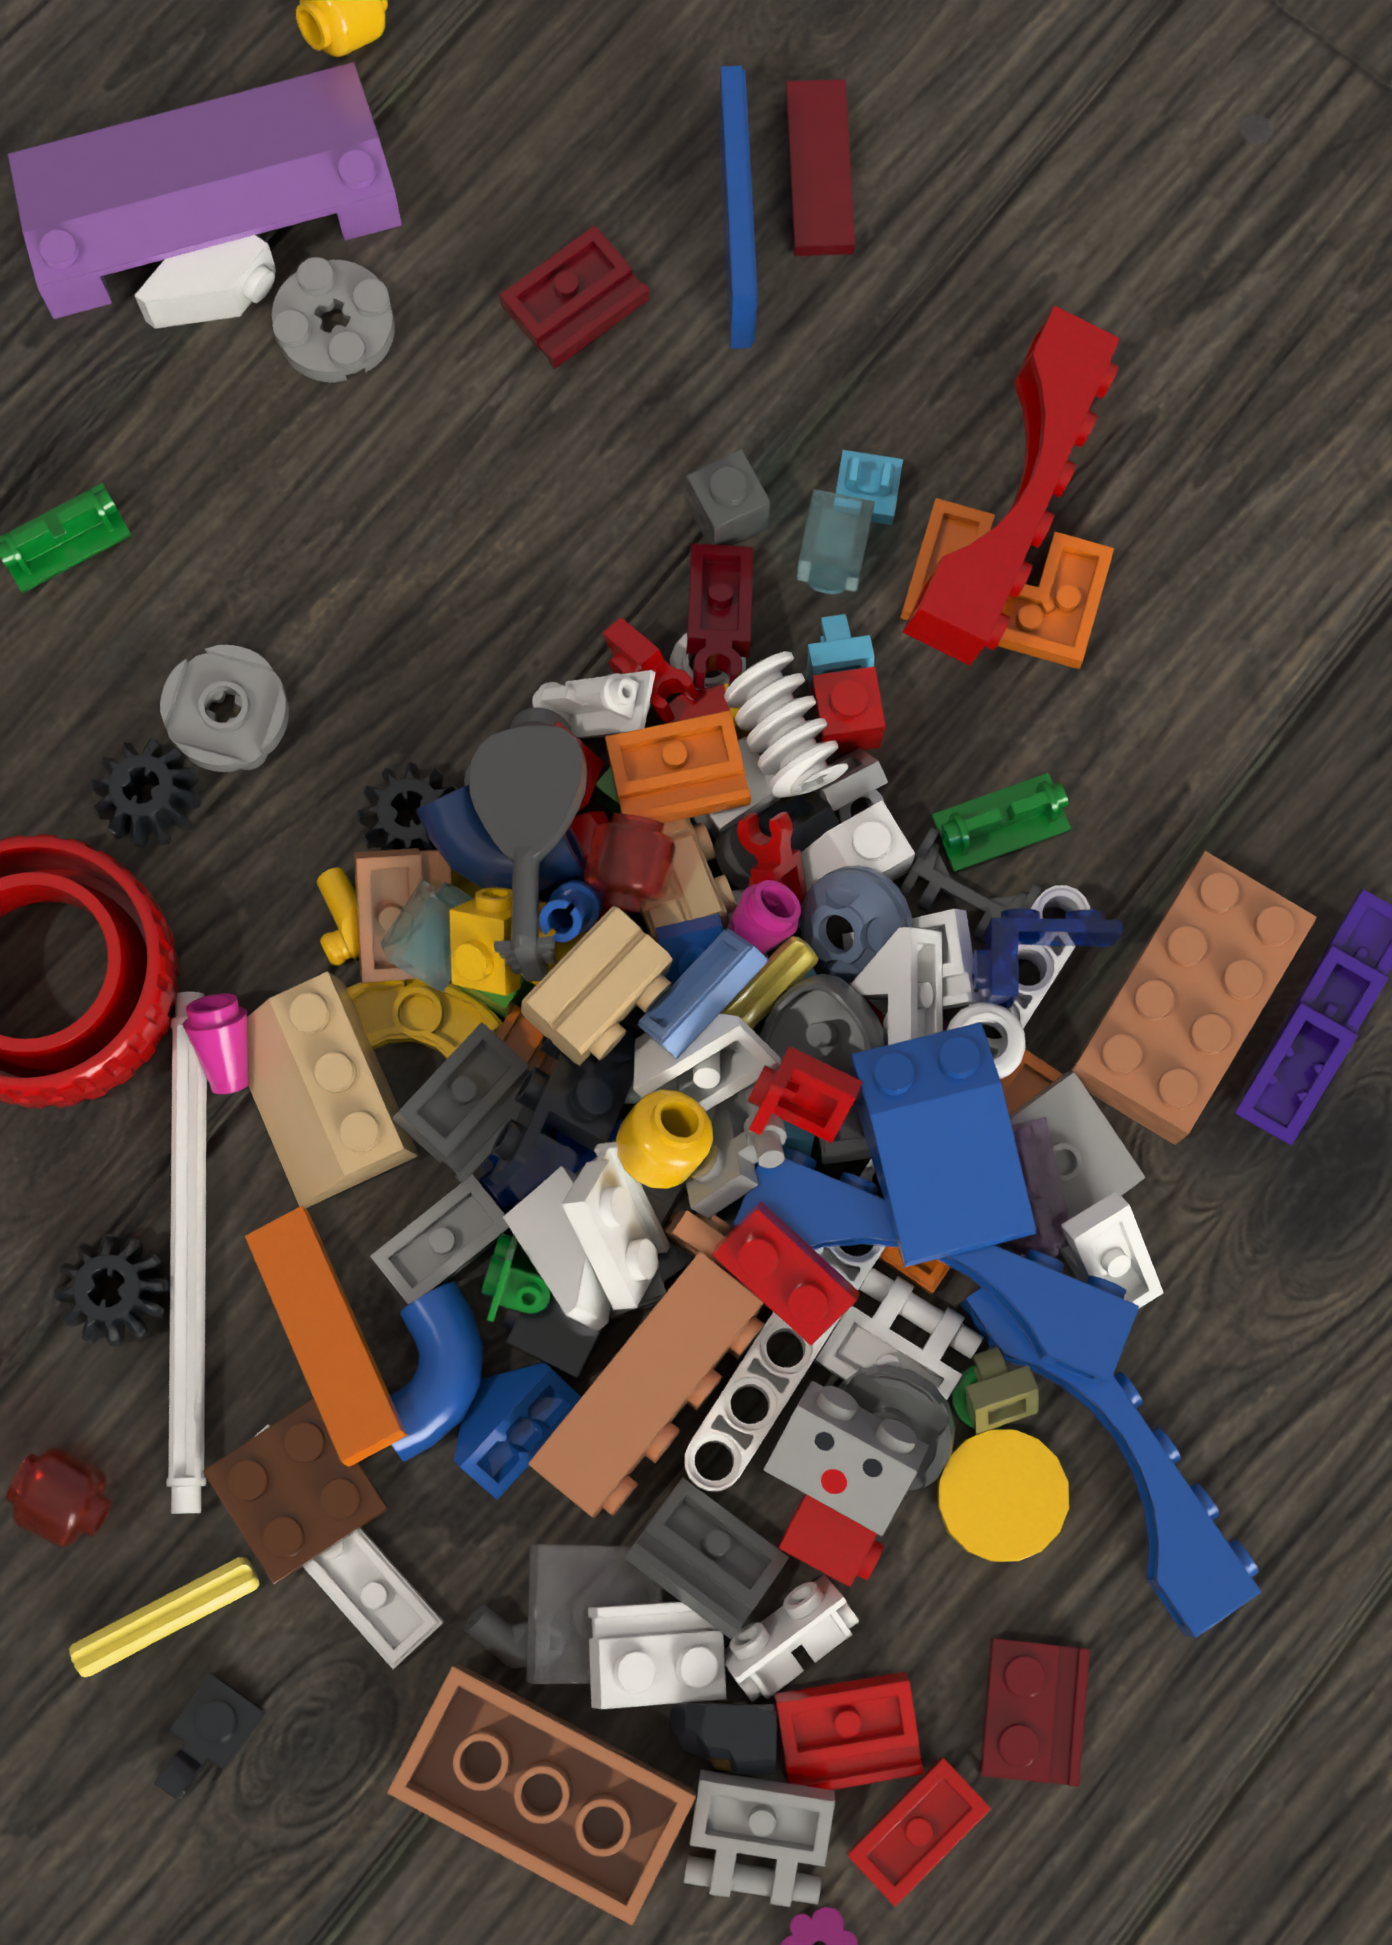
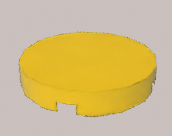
[937,1430,1069,1562]

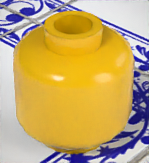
[296,0,388,57]
[616,1089,713,1189]

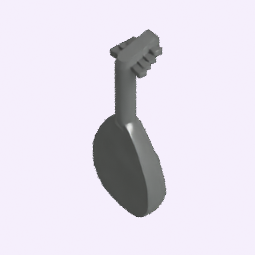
[469,725,587,982]
[745,973,886,1120]

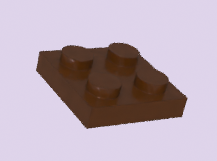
[203,1398,389,1585]

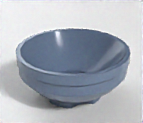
[799,865,913,983]

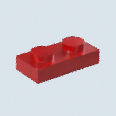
[712,1201,859,1346]
[846,1756,991,1907]

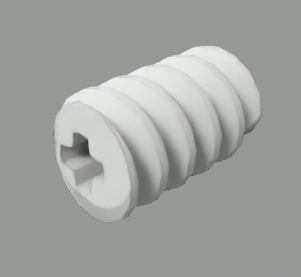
[724,651,848,798]

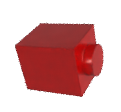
[809,666,886,755]
[777,1494,885,1587]

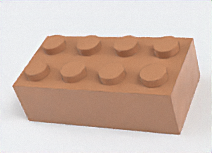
[1069,851,1317,1145]
[528,1251,764,1518]
[387,1663,696,1925]

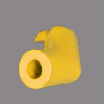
[317,867,359,966]

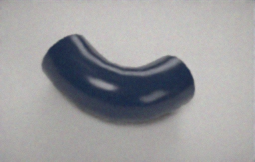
[416,785,588,892]

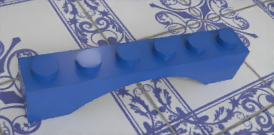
[733,1147,1139,1385]
[960,1288,1261,1638]

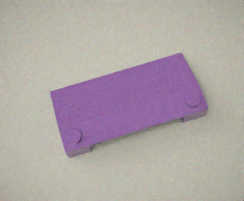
[8,62,402,319]

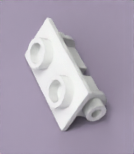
[532,670,656,740]
[724,1574,859,1702]

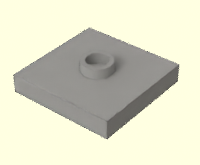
[1009,1072,1146,1253]

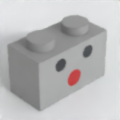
[764,1381,929,1536]

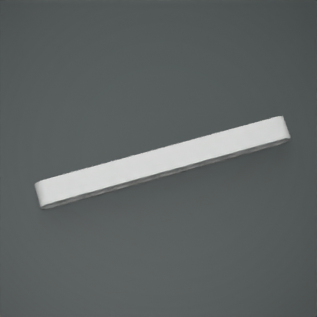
[684,885,1091,1492]

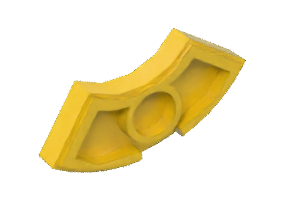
[347,978,503,1059]

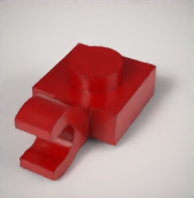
[602,617,699,723]
[737,812,807,918]

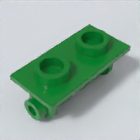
[0,483,132,593]
[931,773,1072,873]
[481,1233,551,1322]

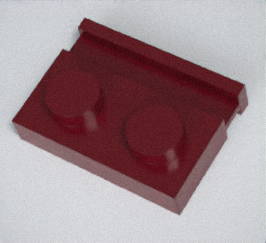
[499,225,650,369]
[979,1638,1090,1787]

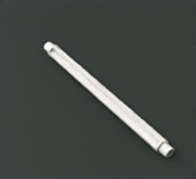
[166,992,207,1514]

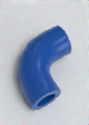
[390,1282,484,1462]

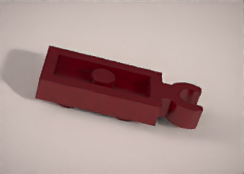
[686,543,753,689]

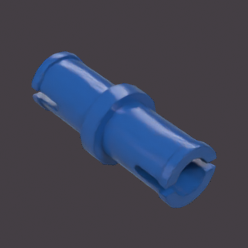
[539,874,609,942]

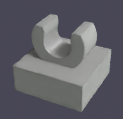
[813,748,888,823]

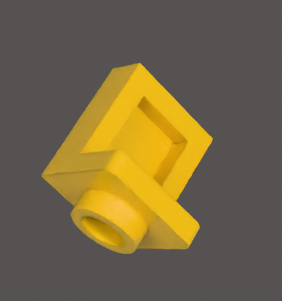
[449,887,539,996]

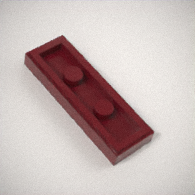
[786,79,855,256]

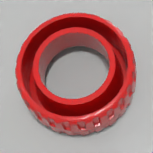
[0,834,180,1109]

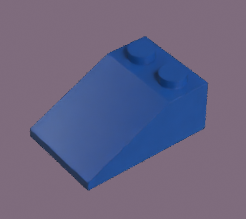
[850,1022,1036,1267]

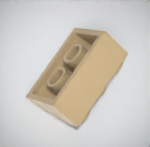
[247,971,419,1208]

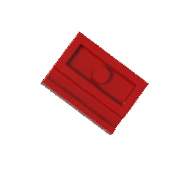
[774,1671,924,1790]

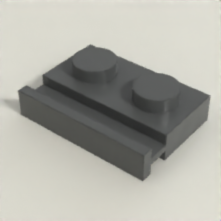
[392,1022,530,1183]
[624,1478,790,1640]

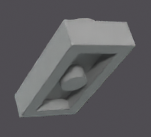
[370,1174,511,1305]

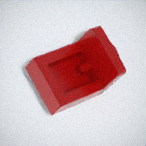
[747,1046,862,1143]

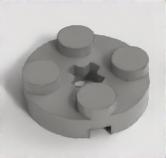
[271,257,395,383]
[160,645,289,772]

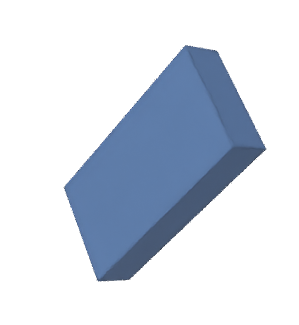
[637,928,768,1059]

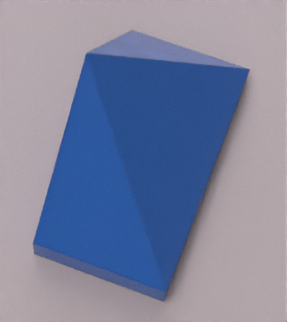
[454,1362,582,1500]

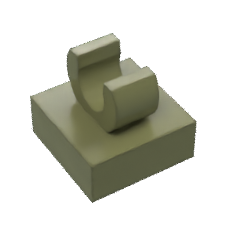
[966,1347,1038,1434]

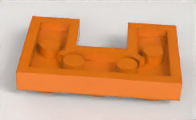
[900,498,1114,669]

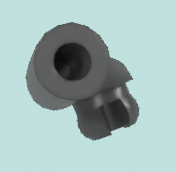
[464,1604,566,1668]

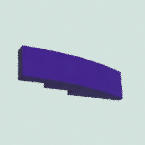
[1235,888,1392,1146]

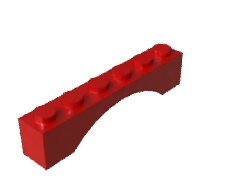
[902,305,1120,666]

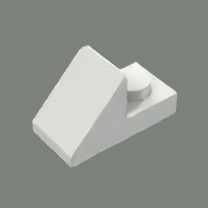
[851,927,943,1045]
[1057,1191,1164,1308]

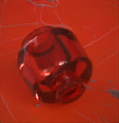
[584,813,676,913]
[6,1448,112,1547]

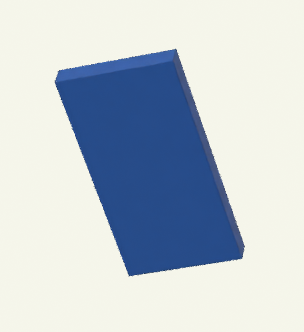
[719,65,758,349]

